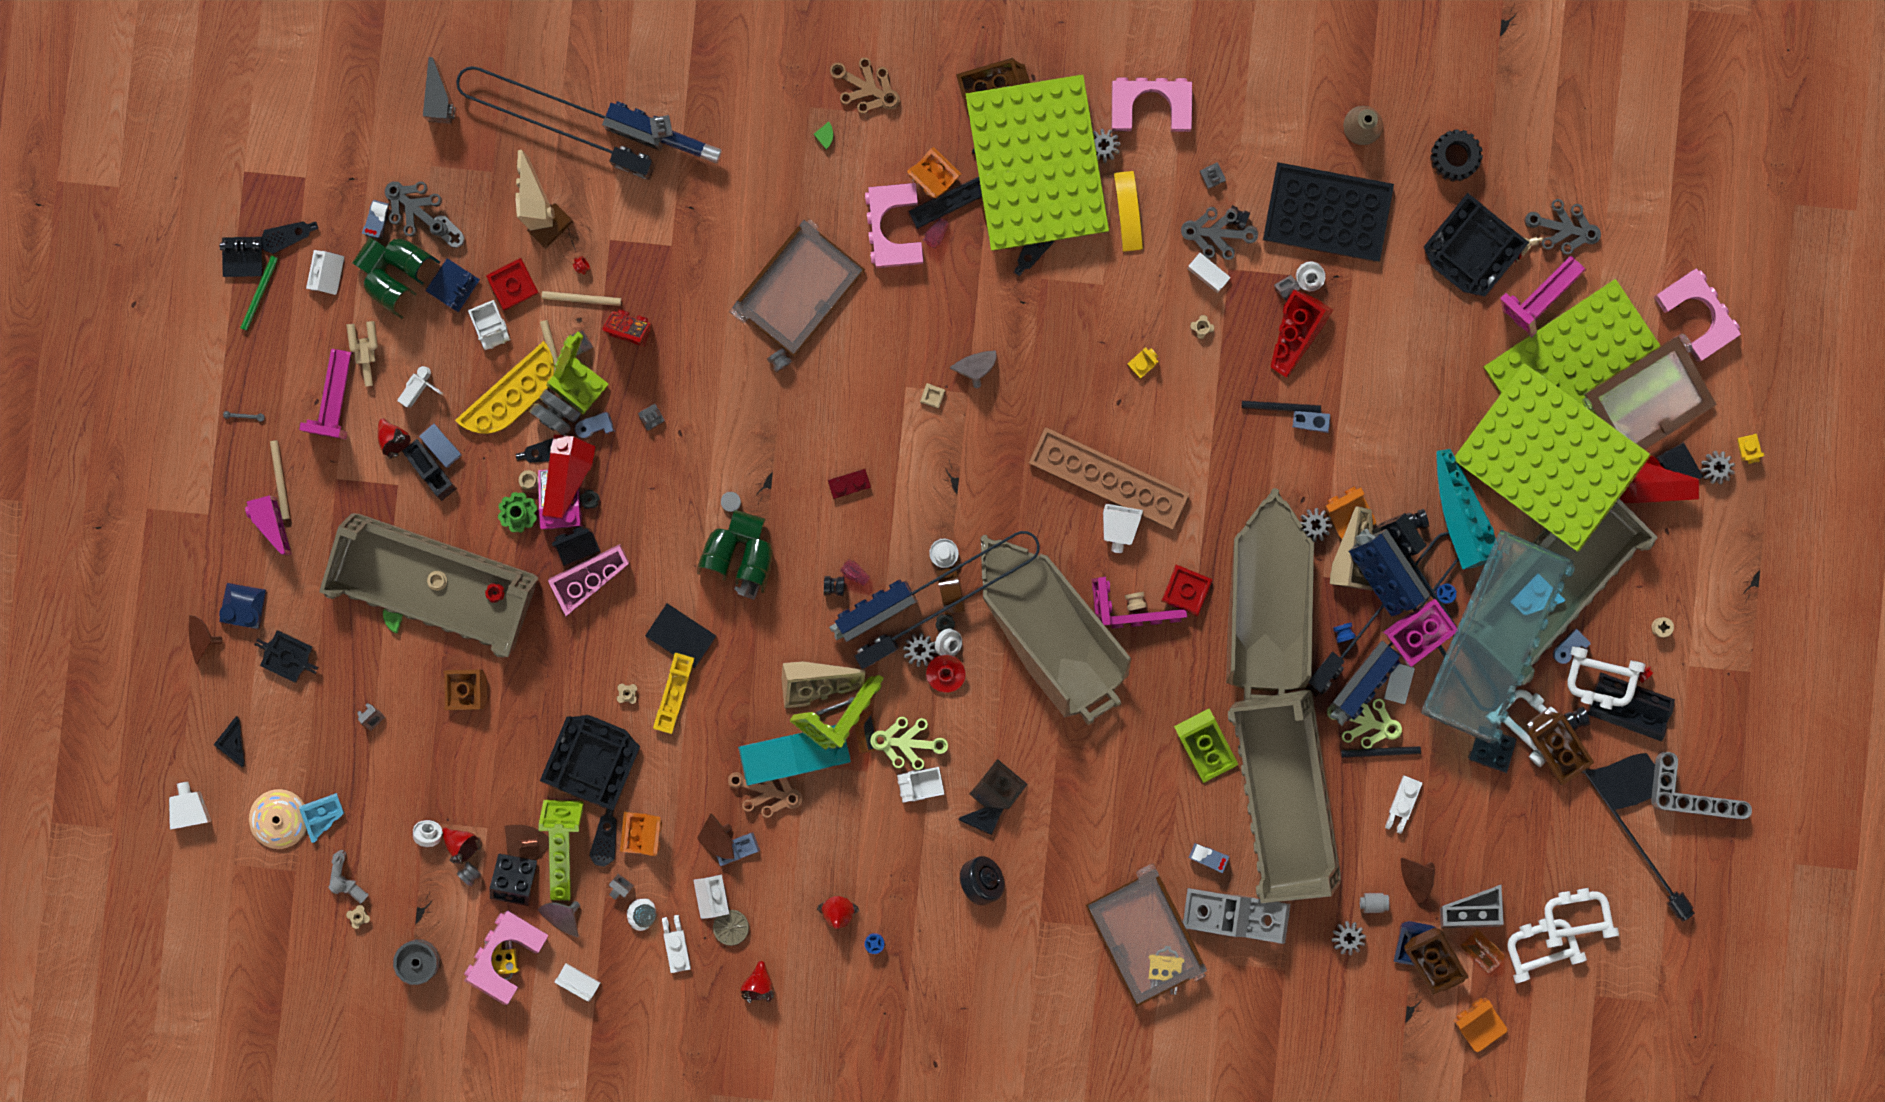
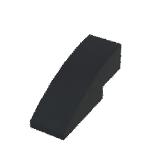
[402,439,457,501]

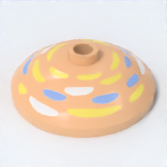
[249,789,307,849]

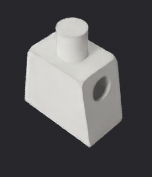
[1103,504,1143,553]
[169,781,211,830]

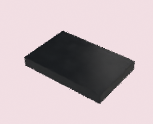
[645,603,716,669]

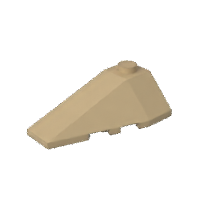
[515,150,555,230]
[1330,507,1373,591]
[781,661,865,708]

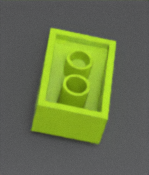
[1174,708,1239,783]

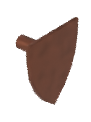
[189,615,222,664]
[697,813,734,859]
[505,825,549,860]
[1401,857,1435,904]

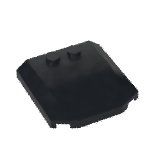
[1423,193,1530,297]
[540,715,640,811]

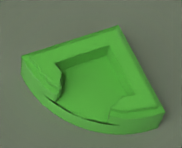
[814,122,833,150]
[383,609,404,633]

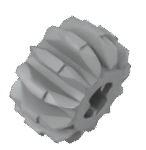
[1093,129,1120,163]
[1701,451,1735,484]
[1300,508,1332,542]
[903,633,936,667]
[1332,921,1366,955]

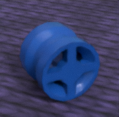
[1435,584,1457,604]
[1333,622,1356,643]
[865,933,884,954]

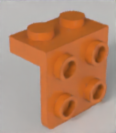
[907,147,962,198]
[1324,486,1376,539]
[620,812,662,856]
[1453,998,1507,1052]

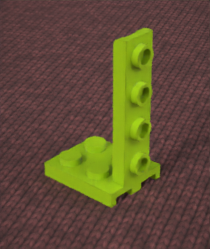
[546,331,609,414]
[790,675,884,750]
[539,800,584,901]

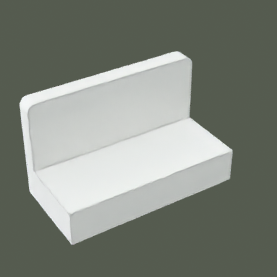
[306,250,344,295]
[1187,253,1231,293]
[694,875,729,919]
[555,963,601,1002]

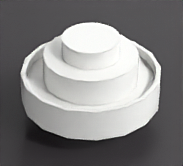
[1296,262,1326,291]
[930,539,959,568]
[935,629,962,656]
[413,820,442,847]

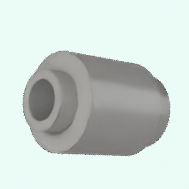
[1360,893,1389,913]

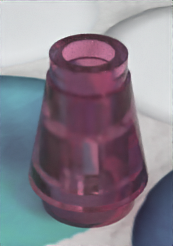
[923,218,949,248]
[840,559,870,586]

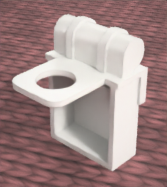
[468,300,511,350]
[397,366,444,408]
[897,767,944,802]

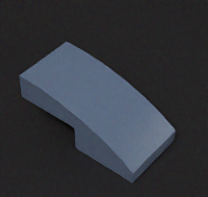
[419,424,462,468]
[716,832,760,866]

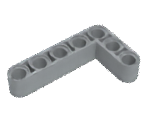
[1651,752,1752,819]

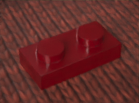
[828,469,871,499]

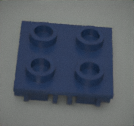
[426,258,480,313]

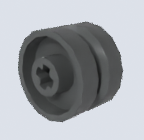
[529,389,581,436]
[393,939,440,985]

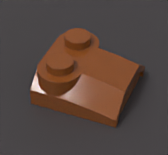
[443,669,487,710]

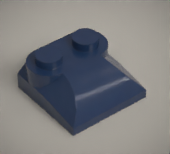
[219,583,266,629]
[1394,921,1436,966]

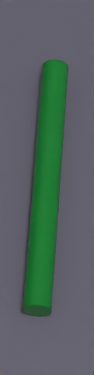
[240,256,278,331]

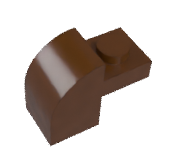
[936,566,965,615]

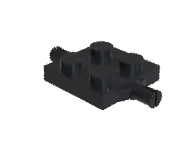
[254,630,319,683]

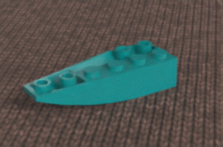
[1436,449,1503,569]

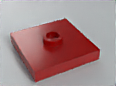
[486,258,539,311]
[1161,564,1213,616]

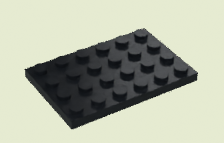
[1262,162,1394,262]

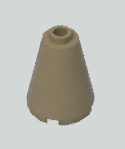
[1343,106,1383,145]

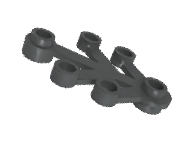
[385,181,447,237]
[1524,199,1601,255]
[1181,207,1259,260]

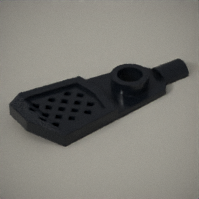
[261,221,319,254]
[1014,240,1056,276]
[516,438,553,463]
[589,809,616,866]

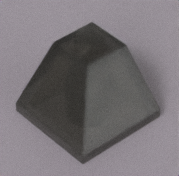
[969,759,1028,809]

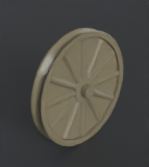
[713,910,749,946]

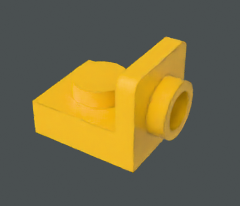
[1127,347,1159,379]
[1736,434,1764,464]

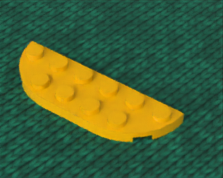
[455,341,554,434]

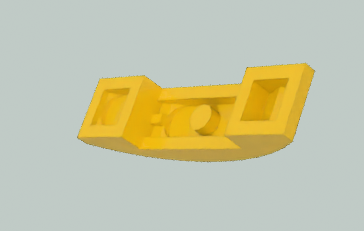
[1114,171,1143,252]
[653,652,694,734]

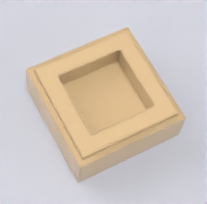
[920,383,945,409]

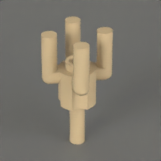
[346,321,378,386]

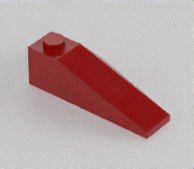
[1270,289,1333,378]
[542,434,596,519]
[1619,463,1700,503]

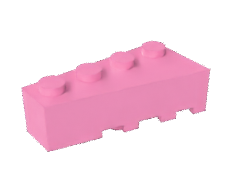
[548,544,629,616]

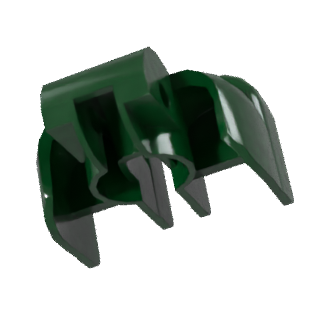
[352,237,440,319]
[697,510,773,593]

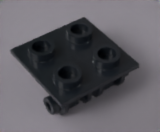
[219,237,262,277]
[1656,442,1703,479]
[1468,725,1517,774]

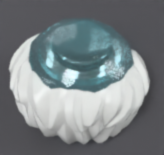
[627,899,657,931]

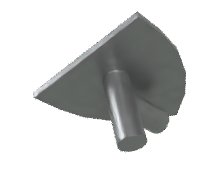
[950,350,997,388]
[538,901,580,937]

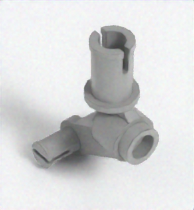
[328,850,369,904]

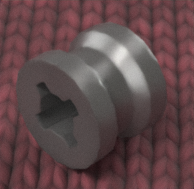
[767,348,792,372]
[456,862,482,887]

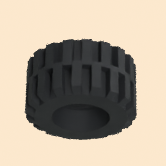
[1430,129,1483,182]

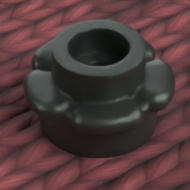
[580,490,600,509]
[935,614,955,632]

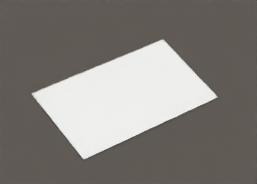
[1384,664,1415,704]

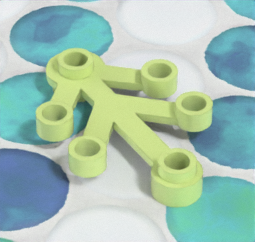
[1327,699,1402,749]
[870,717,948,770]

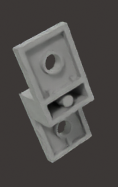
[1183,888,1290,944]

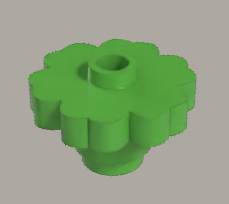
[498,492,538,532]

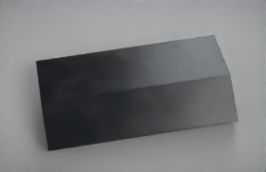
[1587,672,1675,742]

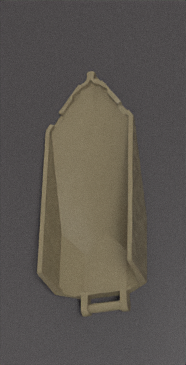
[1226,488,1314,701]
[980,535,1131,725]

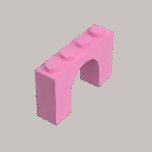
[1111,78,1192,132]
[865,183,923,268]
[1654,268,1741,362]
[464,911,548,1005]

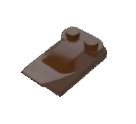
[956,58,1030,113]
[1528,709,1594,785]
[1404,928,1469,995]

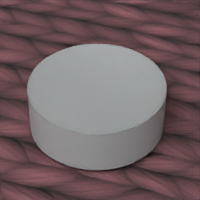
[721,492,741,512]

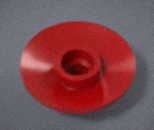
[926,655,966,693]

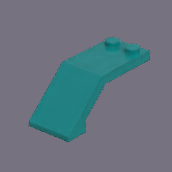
[738,725,851,786]

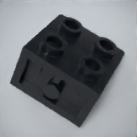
[552,526,601,566]
[489,854,537,906]

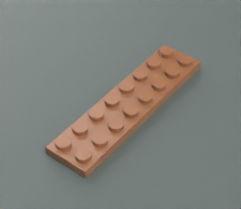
[1029,427,1189,530]

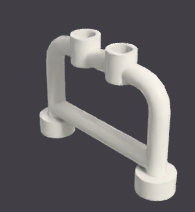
[1567,646,1646,709]
[1485,689,1558,767]
[1545,888,1619,948]
[1507,918,1587,983]

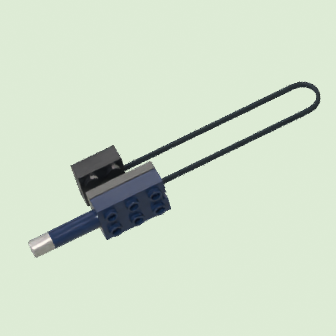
[456,66,722,180]

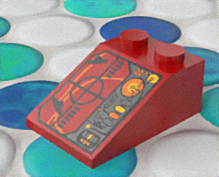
[602,309,652,347]

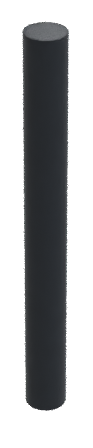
[1241,400,1321,413]
[1341,746,1421,758]

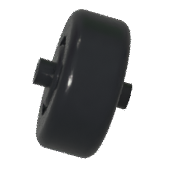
[960,856,1005,906]

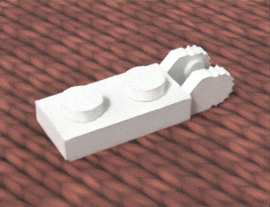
[1385,775,1422,834]
[662,915,691,973]

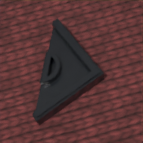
[214,716,245,767]
[958,800,1007,835]

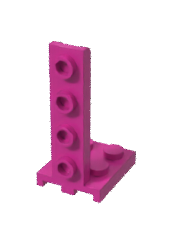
[1500,256,1586,338]
[299,349,352,440]
[1092,577,1187,629]

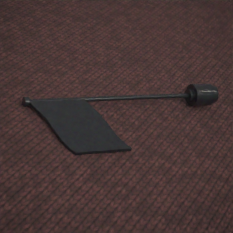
[1581,753,1695,922]

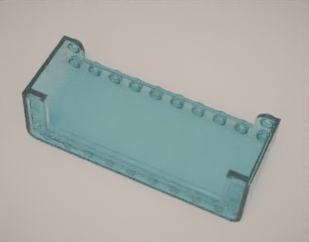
[1421,530,1575,744]

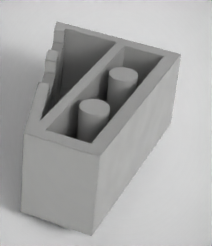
[1440,885,1503,928]

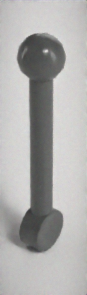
[223,411,265,421]
[816,697,854,715]

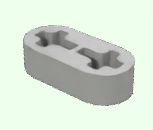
[434,215,465,248]

